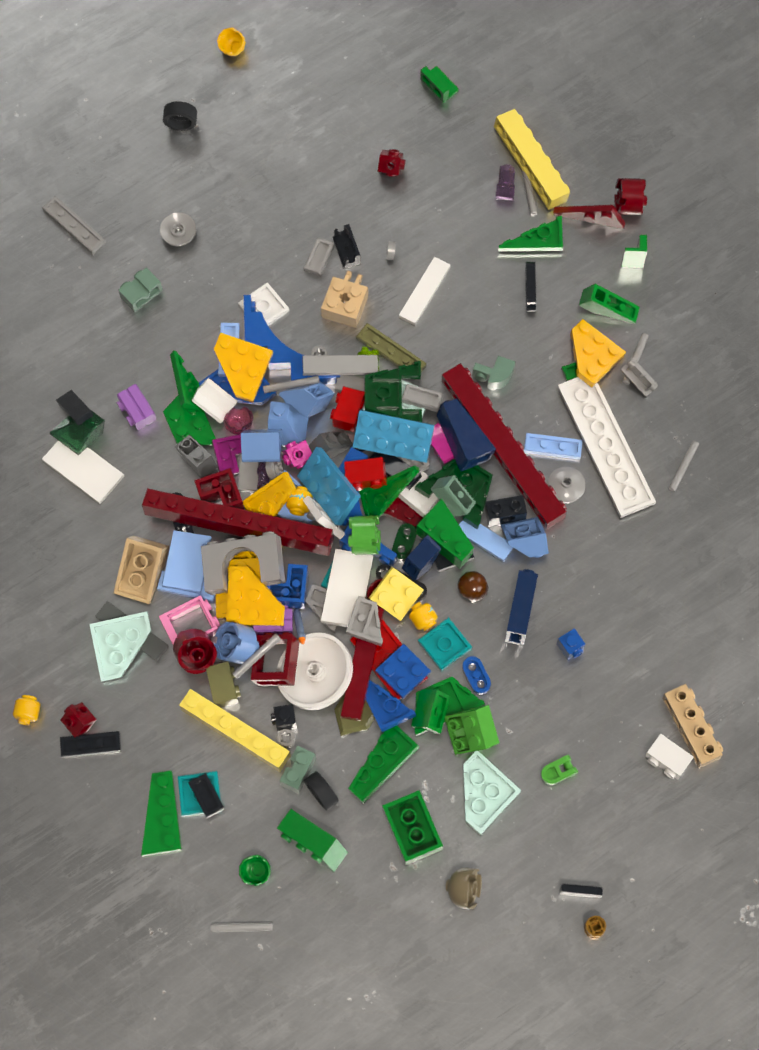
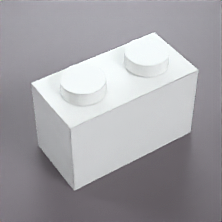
[645,734,694,780]

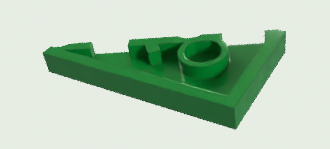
[499,216,563,251]
[170,350,205,412]
[359,465,419,518]

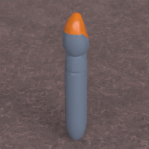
[293,609,306,644]

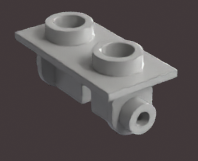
[620,358,658,397]

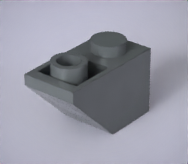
[309,430,353,459]
[175,435,218,478]

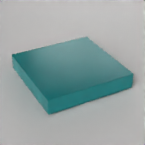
[418,617,473,672]
[178,771,222,817]

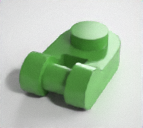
[541,755,578,785]

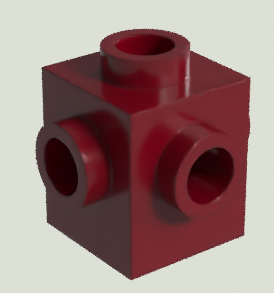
[377,149,406,177]
[60,702,97,737]

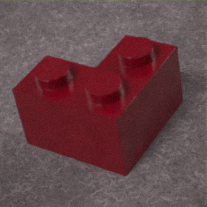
[194,468,245,510]

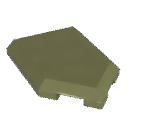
[334,691,375,736]

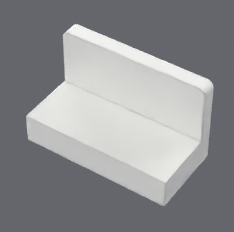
[192,378,237,423]

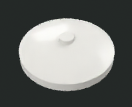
[277,633,353,710]

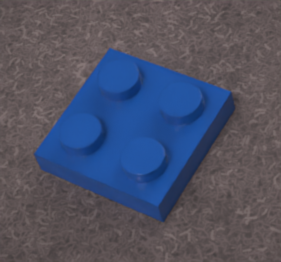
[375,644,431,699]

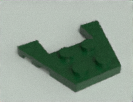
[364,361,422,422]
[415,459,493,529]

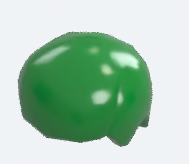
[239,855,271,886]

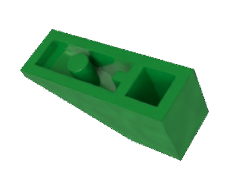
[579,284,640,324]

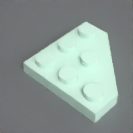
[90,611,152,682]
[463,751,521,835]

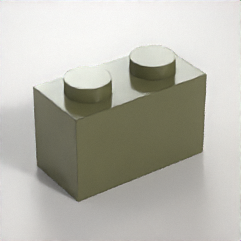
[206,662,241,708]

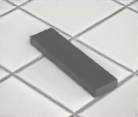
[95,601,169,662]

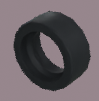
[163,101,197,131]
[304,771,339,811]

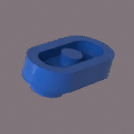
[462,656,491,695]

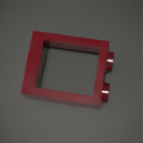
[251,632,300,686]

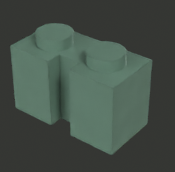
[118,267,163,312]
[280,745,316,794]

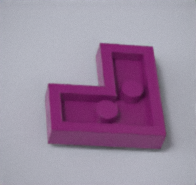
[212,434,242,475]

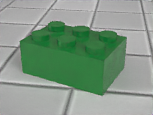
[382,790,443,865]

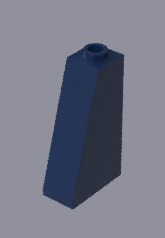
[436,398,496,472]
[505,569,538,645]

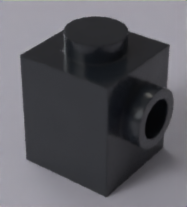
[271,704,297,731]

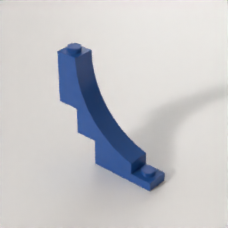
[243,295,340,385]

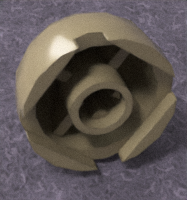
[446,868,482,909]

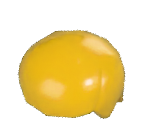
[217,27,246,57]

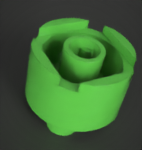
[348,515,381,555]

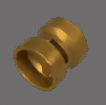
[584,916,606,939]

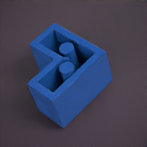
[267,564,309,609]

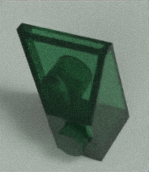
[50,410,105,455]

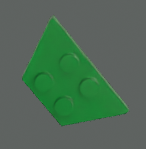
[163,395,216,446]
[415,676,485,736]

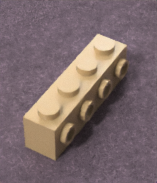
[662,684,723,768]

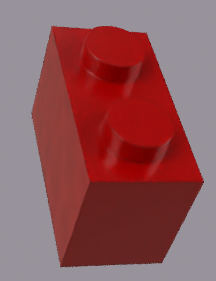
[330,386,365,432]
[344,457,387,491]

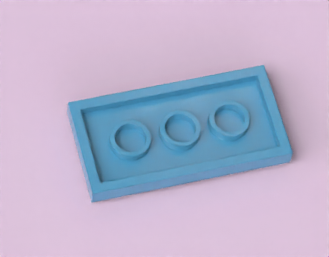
[353,410,435,463]
[297,447,361,526]

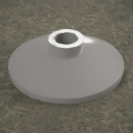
[160,212,196,246]
[547,467,586,503]

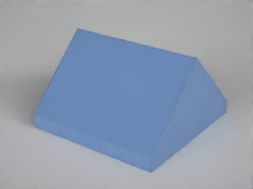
[241,429,282,462]

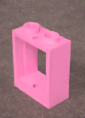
[159,595,221,645]

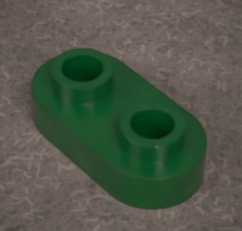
[392,523,417,561]

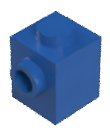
[557,628,586,660]

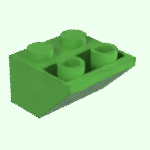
[445,705,499,755]

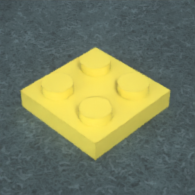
[369,567,424,621]

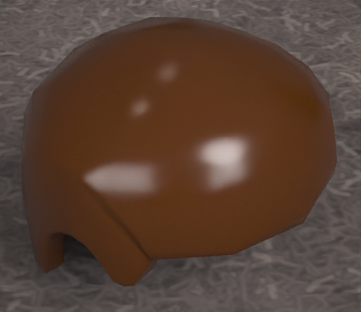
[457,571,489,602]

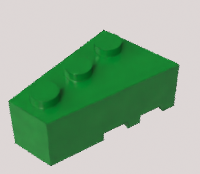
[416,498,474,569]
[277,809,348,872]

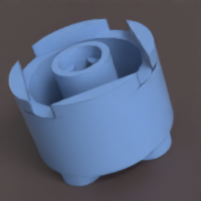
[214,622,259,665]

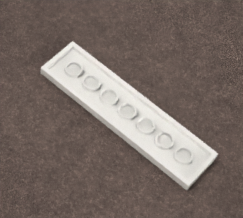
[557,377,656,518]

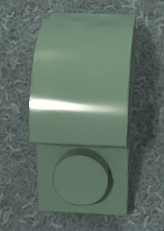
[472,356,516,390]

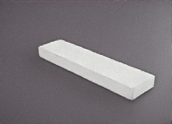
[399,257,451,326]

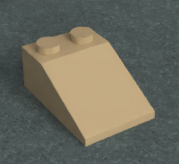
[113,536,169,604]

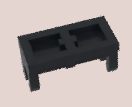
[332,224,361,269]

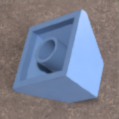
[268,401,309,446]
[501,517,549,558]

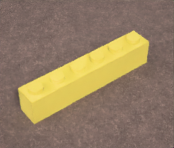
[494,109,570,210]
[179,689,291,772]

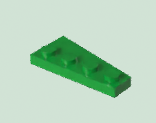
[348,726,419,804]
[141,770,182,857]

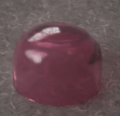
[223,407,253,435]

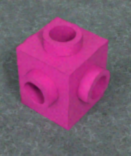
[282,440,312,469]

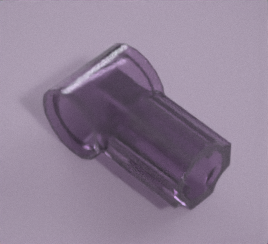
[496,164,515,201]

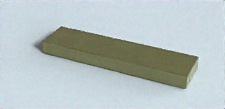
[356,323,427,380]

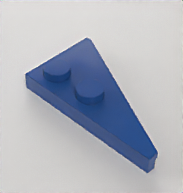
[366,680,416,732]

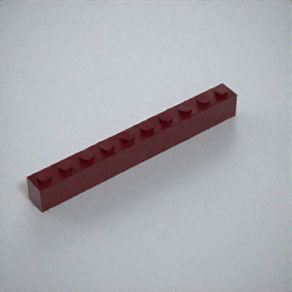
[442,363,567,530]
[142,488,334,556]

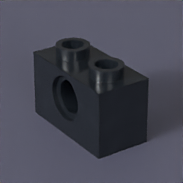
[485,495,527,527]

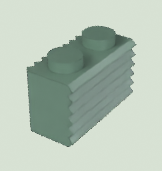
[431,475,476,517]

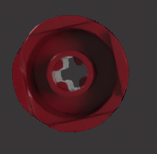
[614,178,647,215]
[173,629,217,674]

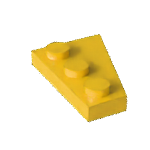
[243,472,296,517]

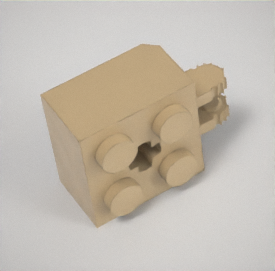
[321,270,368,328]

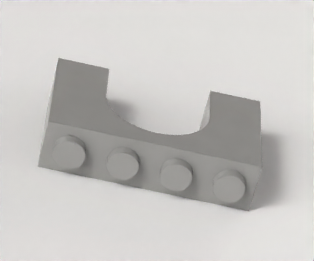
[201,532,285,595]

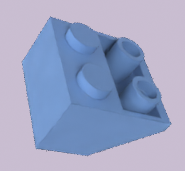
[279,382,335,418]

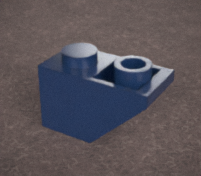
[401,535,441,581]

